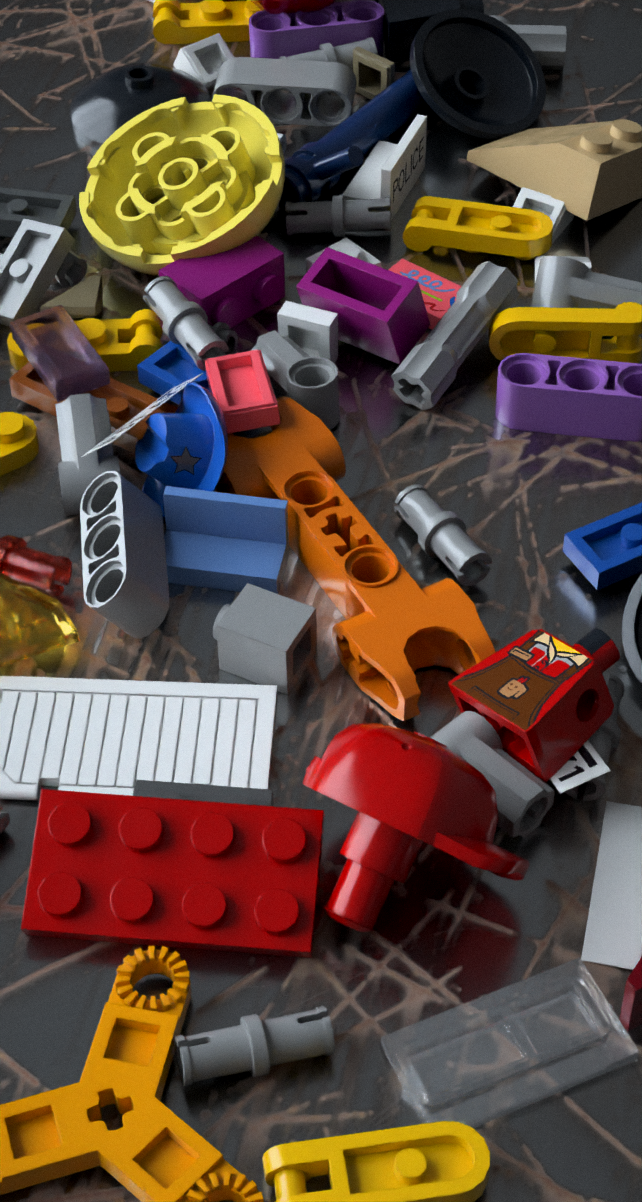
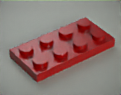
[21,789,325,958]

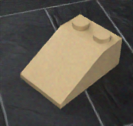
[466,119,642,221]

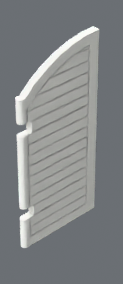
[0,676,277,801]

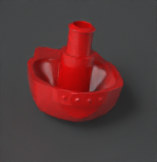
[303,723,530,933]

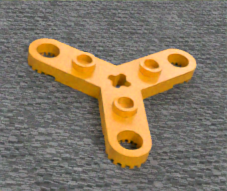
[0,946,264,1202]

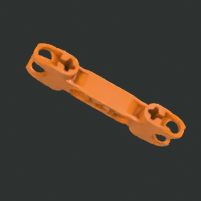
[215,396,496,721]

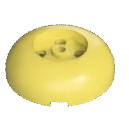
[79,94,285,276]

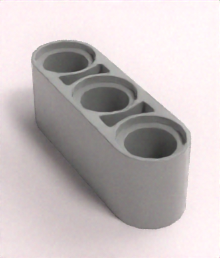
[212,57,357,127]
[80,470,169,639]

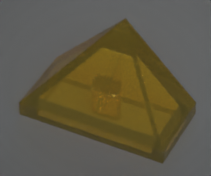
[0,573,80,667]

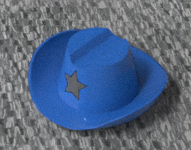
[135,382,228,517]

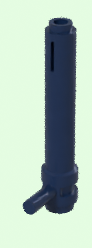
[279,70,428,210]

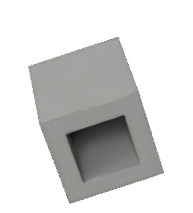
[213,583,317,695]

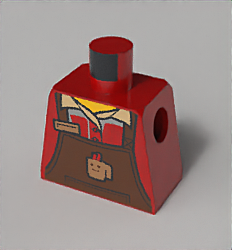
[448,628,620,782]

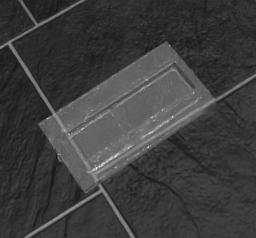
[380,957,639,1128]

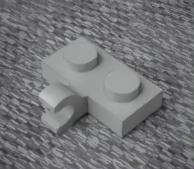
[0,219,75,328]

